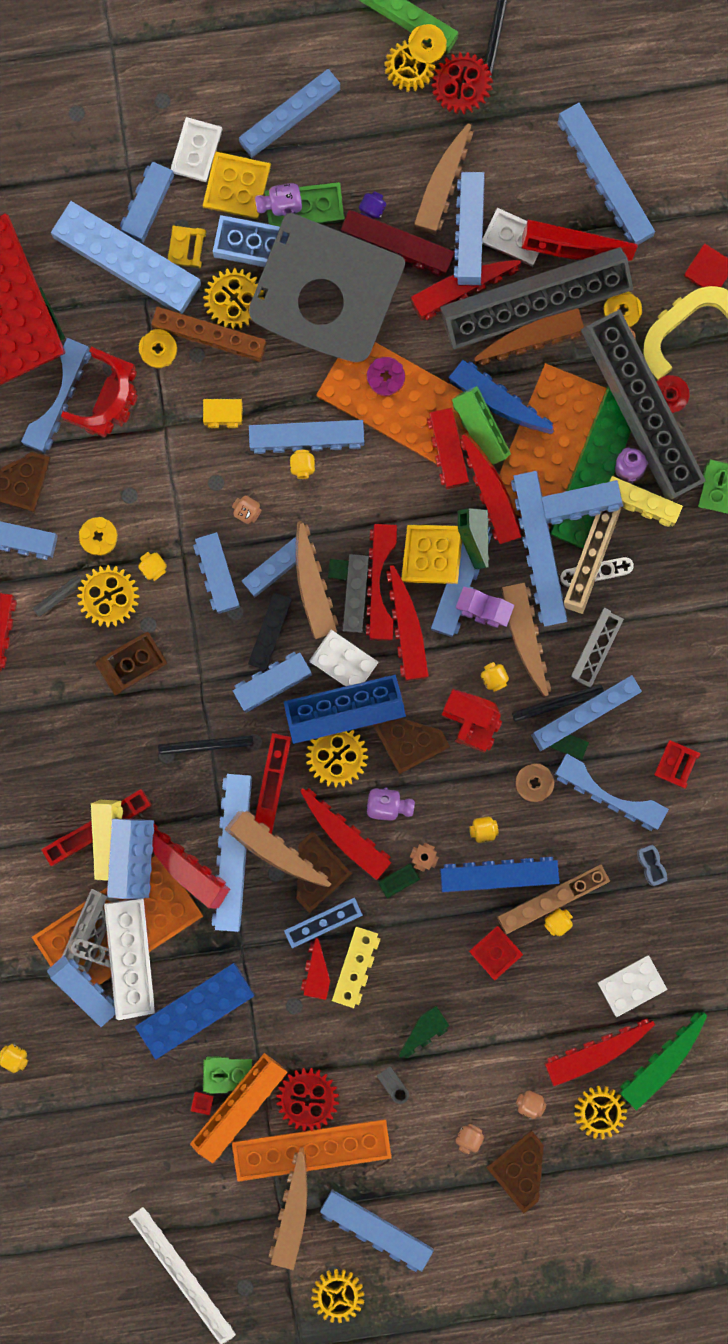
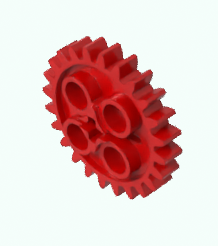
[431,52,493,114]
[276,1067,339,1132]

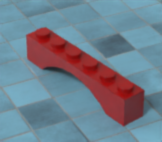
[366,524,397,641]
[41,789,152,866]

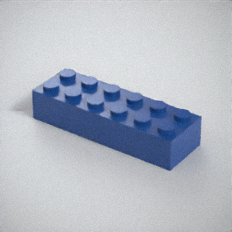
[283,675,406,744]
[440,857,559,892]
[135,962,255,1060]

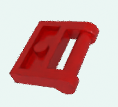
[654,740,700,789]

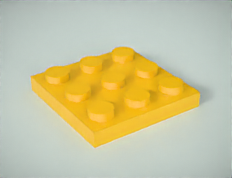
[203,151,271,220]
[401,525,462,584]

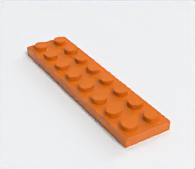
[232,1119,392,1182]

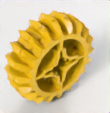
[385,40,435,92]
[574,1086,627,1139]
[312,1269,364,1323]

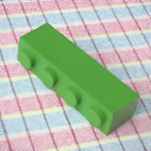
[452,386,511,465]

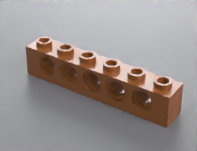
[151,306,267,362]

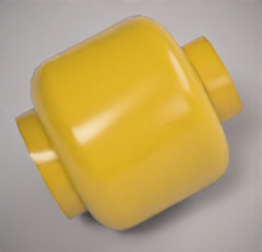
[290,450,315,479]
[138,552,167,581]
[481,662,509,692]
[469,816,499,843]
[544,908,573,936]
[0,1044,28,1073]

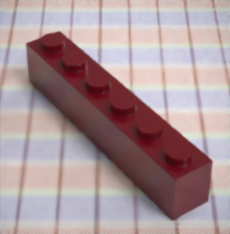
[341,210,455,277]

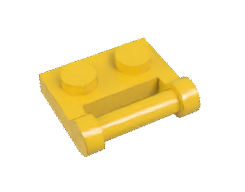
[168,226,206,268]

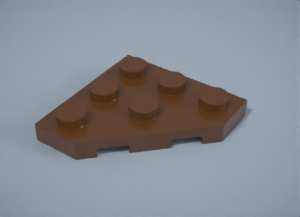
[0,452,51,512]
[373,718,450,774]
[296,831,352,913]
[486,1130,544,1214]

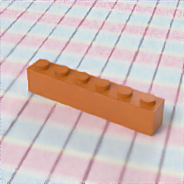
[190,1053,287,1163]

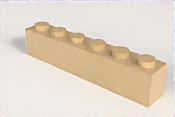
[564,507,621,614]

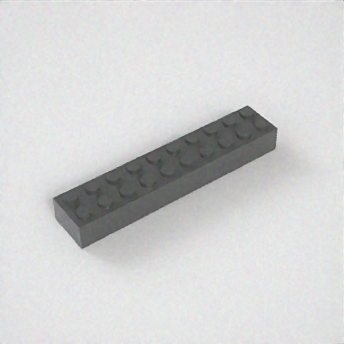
[440,247,633,350]
[580,309,706,500]

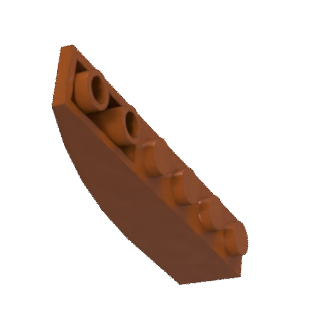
[473,308,584,366]

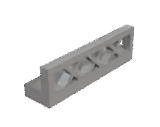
[570,608,624,688]
[62,889,119,972]

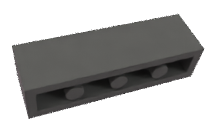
[343,554,369,633]

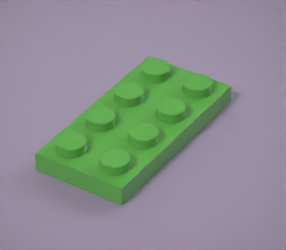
[265,182,344,227]

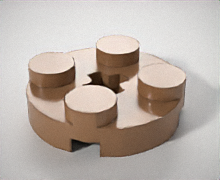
[515,764,554,802]

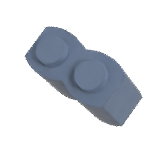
[637,845,667,886]

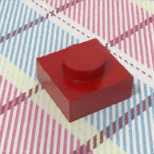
[191,1091,214,1115]

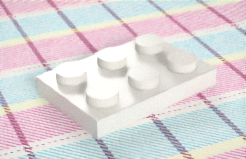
[171,117,223,183]
[482,208,539,267]
[309,630,379,686]
[598,955,667,1017]

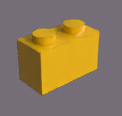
[203,399,242,428]

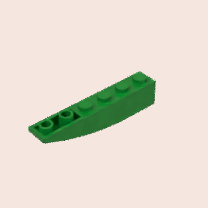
[619,1012,707,1111]

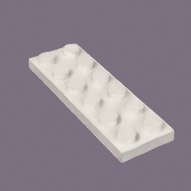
[104,898,155,1020]

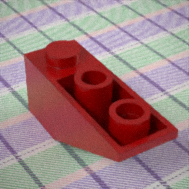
[301,937,330,1000]

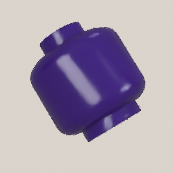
[359,191,387,219]

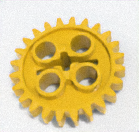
[203,268,265,330]
[77,565,139,628]
[306,730,368,788]

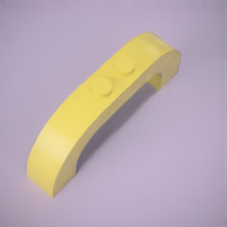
[643,286,728,381]

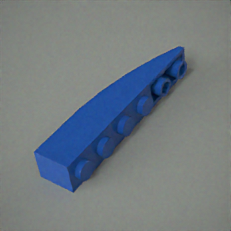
[449,360,554,434]

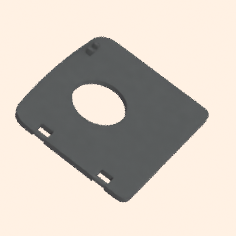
[249,213,405,362]

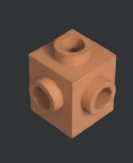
[410,843,439,872]

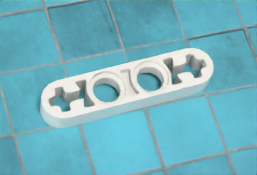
[560,557,633,587]

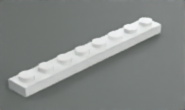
[129,1207,236,1344]

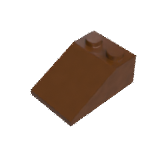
[95,631,168,696]

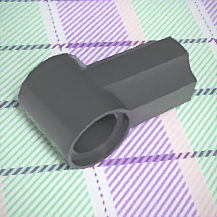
[377,1066,409,1104]

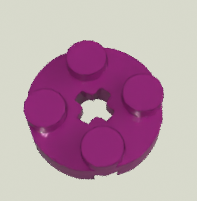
[367,357,405,396]

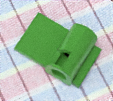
[698,459,728,513]
[203,1056,252,1093]

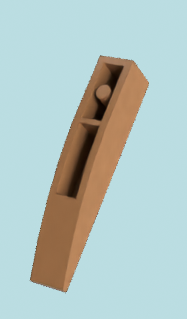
[414,124,473,235]
[296,521,339,639]
[501,583,551,697]
[224,811,331,887]
[497,864,610,934]
[269,1147,308,1270]

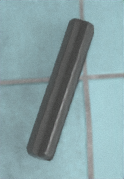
[33,575,83,617]

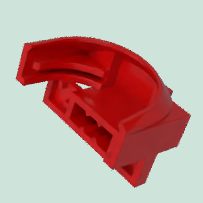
[61,346,138,438]
[442,689,502,753]

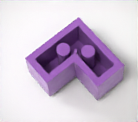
[456,587,514,628]

